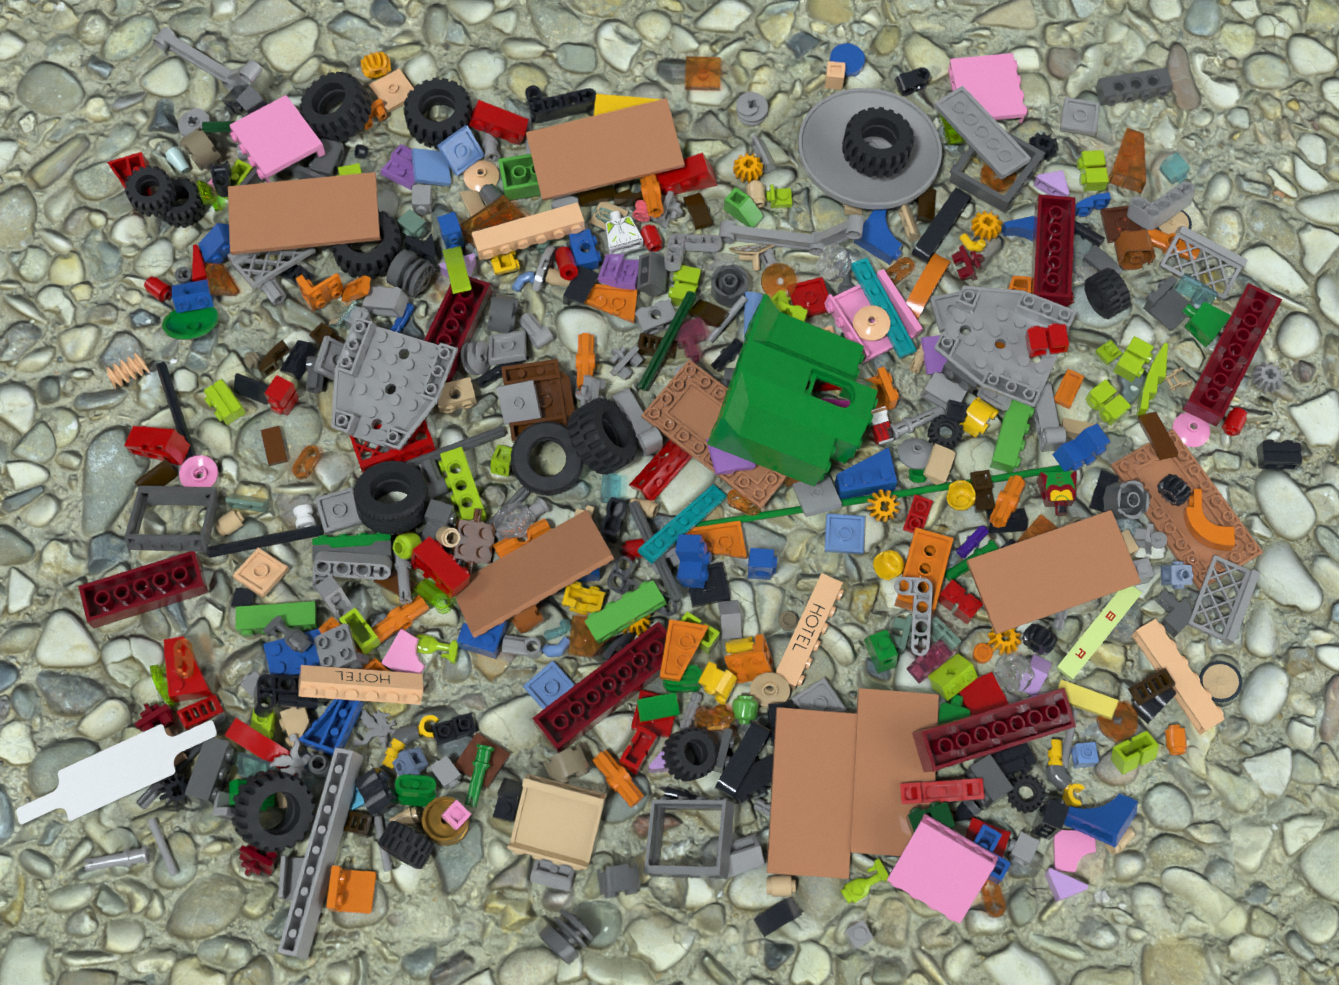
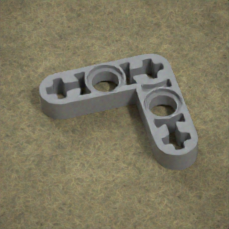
[664,234,722,271]

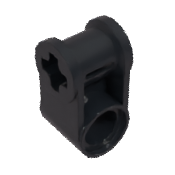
[894,67,930,96]
[210,161,232,197]

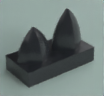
[947,778,984,821]

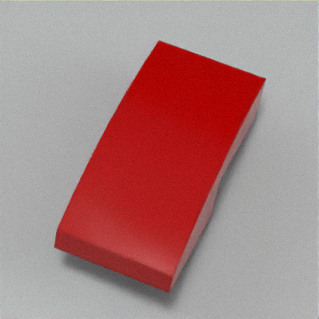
[903,495,933,533]

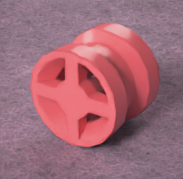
[633,200,651,222]

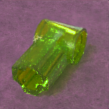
[415,579,452,614]

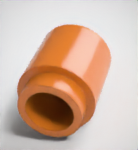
[1164,725,1187,755]

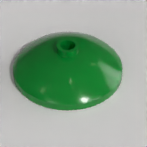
[162,307,219,340]

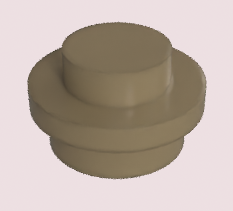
[244,351,261,369]
[778,611,798,631]

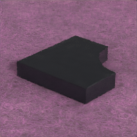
[688,562,731,608]

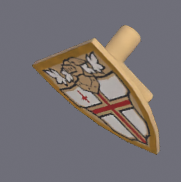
[729,244,774,271]

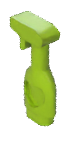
[414,634,459,664]
[840,858,888,904]

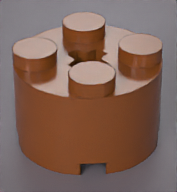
[1114,230,1155,270]
[511,605,545,634]

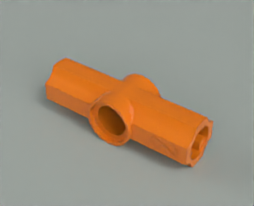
[640,174,664,218]
[1148,229,1200,261]
[576,333,595,389]
[989,475,1025,528]
[493,518,551,558]
[371,595,429,643]
[593,750,644,808]

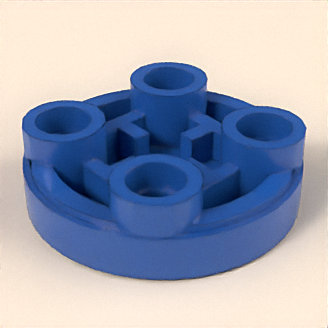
[829,43,865,77]

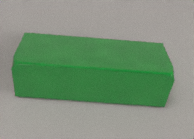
[637,693,680,722]

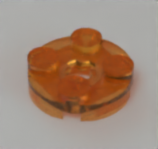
[980,163,1017,193]
[1096,702,1138,742]
[694,705,734,731]

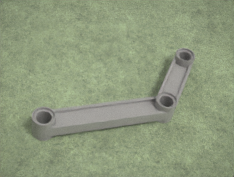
[153,27,263,91]
[718,215,864,256]

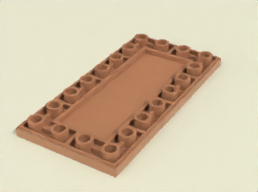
[526,98,685,201]
[228,172,380,255]
[641,360,788,510]
[1110,429,1263,591]
[455,510,614,638]
[966,510,1141,635]
[850,688,939,856]
[766,707,857,879]

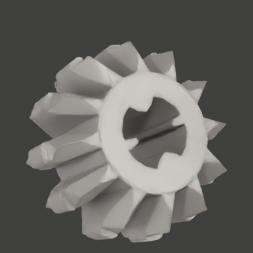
[1251,361,1285,394]

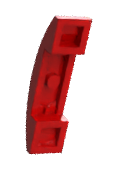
[224,718,296,776]
[900,778,985,804]

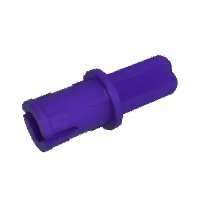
[956,525,989,559]

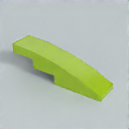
[443,246,471,294]
[1136,343,1168,416]

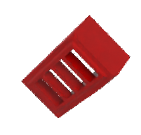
[192,244,210,282]
[177,694,224,731]

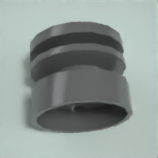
[386,249,435,298]
[538,908,594,966]

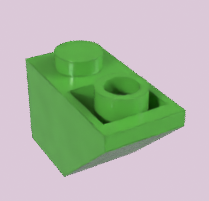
[724,187,763,227]

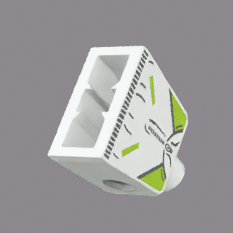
[606,211,643,254]

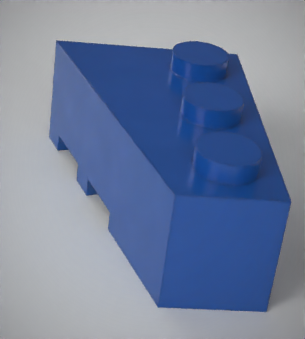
[835,447,897,499]
[298,699,364,757]

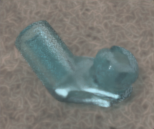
[544,619,572,641]

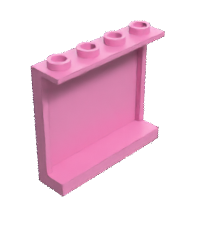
[948,53,1027,123]
[229,95,325,183]
[825,269,923,363]
[887,814,998,924]

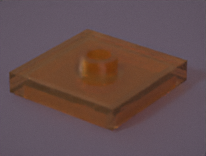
[685,56,721,91]
[568,615,610,659]

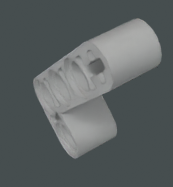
[1127,182,1196,230]
[1033,382,1066,452]
[611,387,663,457]
[313,551,392,592]
[894,577,933,656]

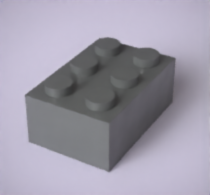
[185,737,238,808]

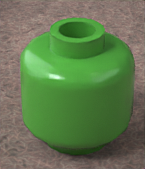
[732,695,758,724]

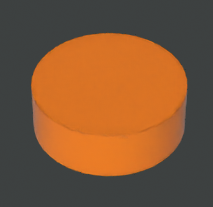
[972,643,993,664]

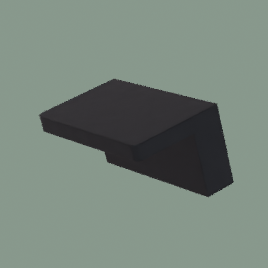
[563,265,599,306]

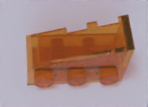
[1108,128,1146,194]
[459,195,524,249]

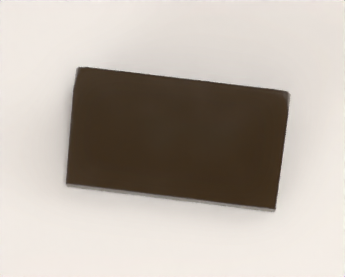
[916,187,936,222]
[135,459,178,495]

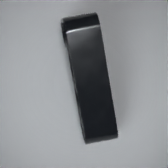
[525,85,597,123]
[607,554,681,616]
[254,674,330,718]
[715,720,772,798]

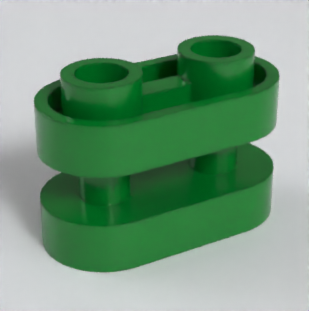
[663,665,702,693]
[395,774,436,807]

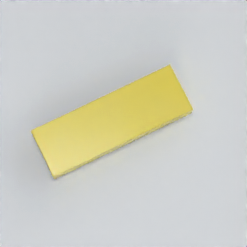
[1058,680,1119,720]

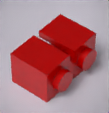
[1025,323,1069,357]
[264,375,299,416]
[938,580,983,625]
[619,726,658,775]

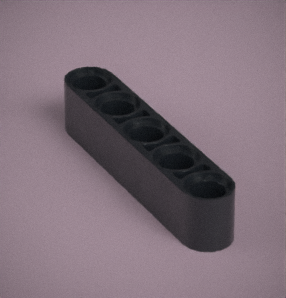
[911,187,972,264]

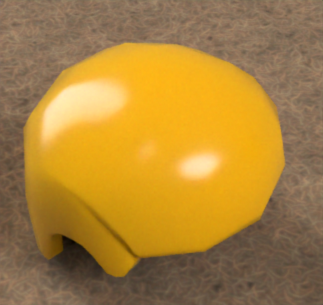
[946,480,976,511]
[873,550,905,581]

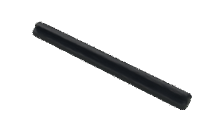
[156,362,196,460]
[207,525,323,558]

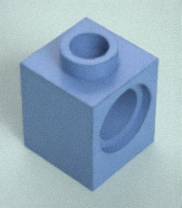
[1071,742,1099,769]

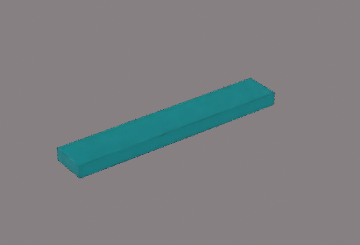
[850,258,917,359]
[637,484,727,564]

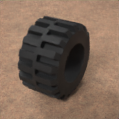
[125,165,176,217]
[158,177,205,228]
[1084,268,1131,319]
[661,727,718,782]
[377,821,435,869]

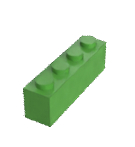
[990,399,1035,473]
[585,580,667,644]
[236,601,319,637]

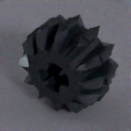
[1029,131,1058,162]
[1157,474,1191,506]
[1022,624,1057,655]
[157,772,190,808]

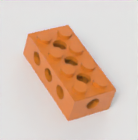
[894,528,953,616]

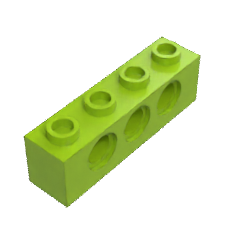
[438,447,487,522]

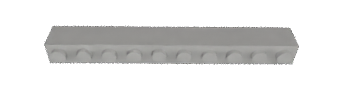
[278,748,364,960]

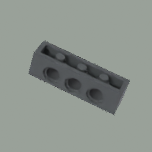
[1095,67,1173,106]

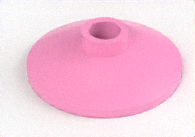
[1172,412,1210,447]
[179,455,218,487]

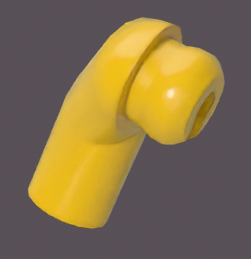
[959,233,986,252]

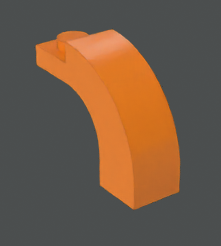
[1183,489,1235,551]

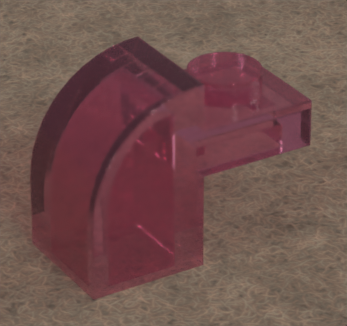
[677,317,706,363]
[907,639,954,684]

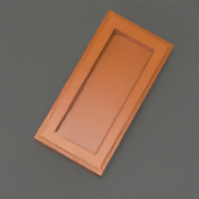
[1054,369,1085,409]

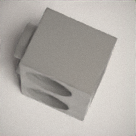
[314,575,354,624]

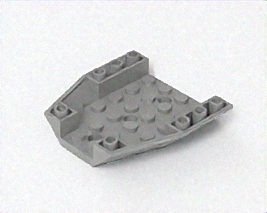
[934,286,1076,408]
[331,317,458,450]

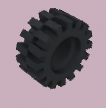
[927,414,963,450]
[1007,774,1045,813]

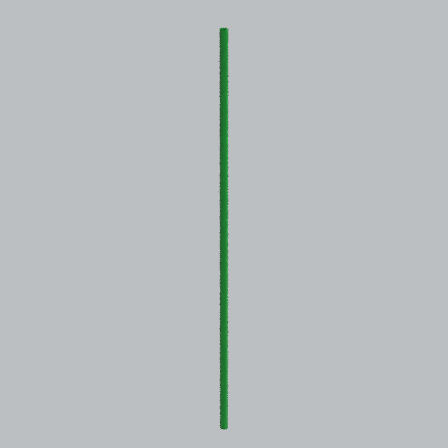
[694,465,1072,528]

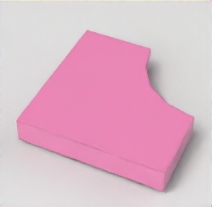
[381,629,426,674]
[1053,830,1096,873]

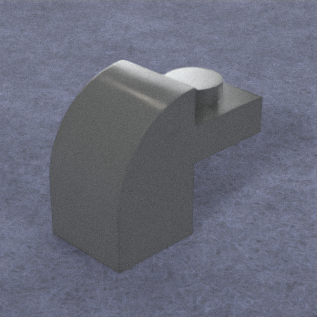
[1155,590,1192,638]

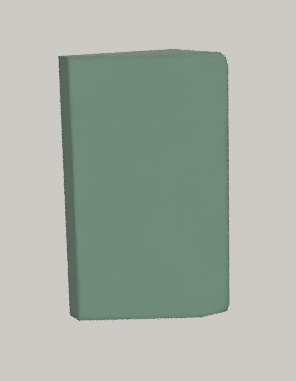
[225,494,269,513]

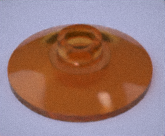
[761,263,797,298]

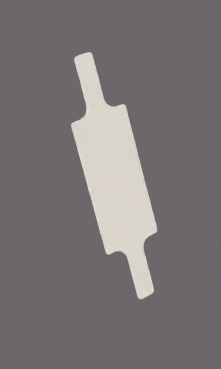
[17,720,216,824]

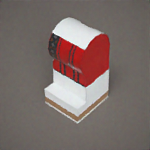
[870,406,893,445]

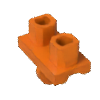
[363,98,387,130]

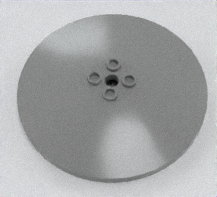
[798,88,942,209]

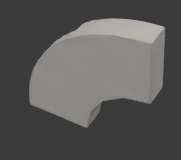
[532,245,555,291]

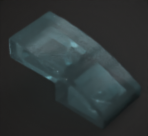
[1174,273,1218,305]

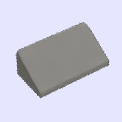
[751,135,777,174]
[530,859,575,891]

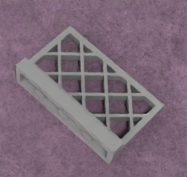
[1159,226,1247,300]
[227,247,315,290]
[1187,555,1260,646]

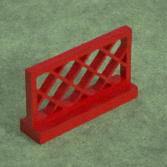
[349,419,436,474]

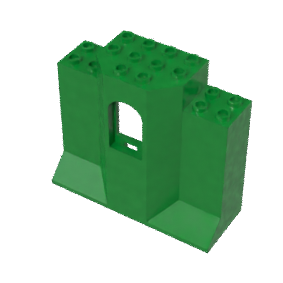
[707,294,878,487]

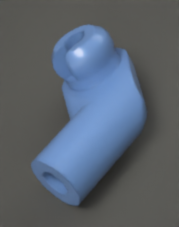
[511,271,535,292]
[542,637,571,657]

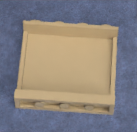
[507,773,606,871]

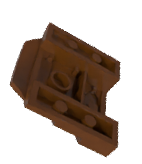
[501,359,575,443]

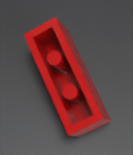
[469,99,529,145]

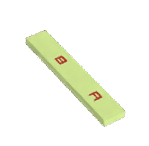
[1056,586,1142,681]

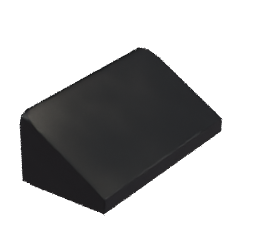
[279,340,318,380]
[234,373,269,405]
[986,508,1028,533]

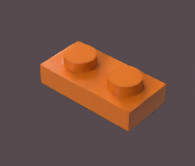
[341,275,371,303]

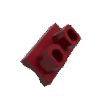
[951,245,984,281]
[135,702,175,732]
[239,844,278,877]

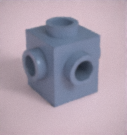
[1161,561,1193,589]
[392,747,429,776]

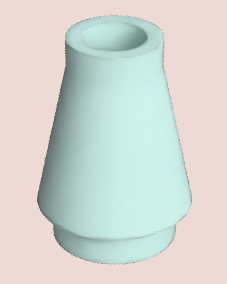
[165,147,190,174]

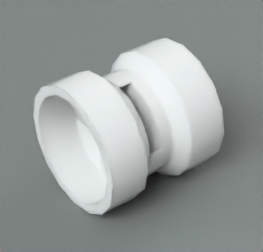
[293,504,316,529]

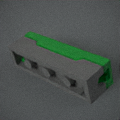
[312,532,393,565]

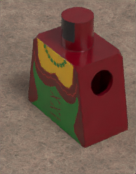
[1037,471,1077,516]

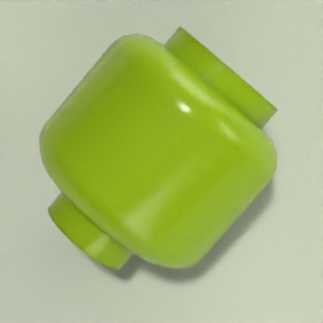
[393,533,422,559]

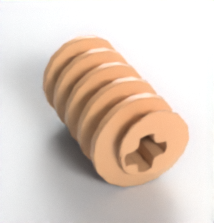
[106,353,150,389]

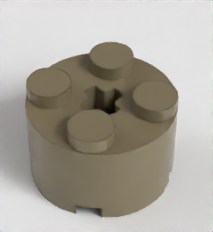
[180,127,221,170]
[543,745,590,784]

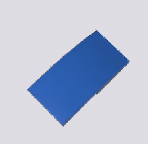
[1075,192,1111,217]

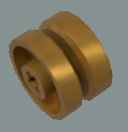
[422,796,470,847]

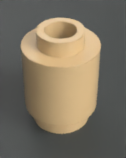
[746,180,766,209]
[214,509,245,536]
[436,526,460,547]
[766,875,796,897]

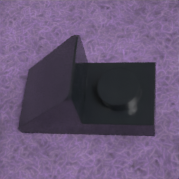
[404,234,438,266]
[493,778,523,823]

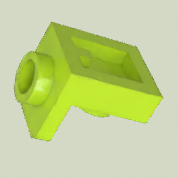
[766,184,792,208]
[490,444,512,477]

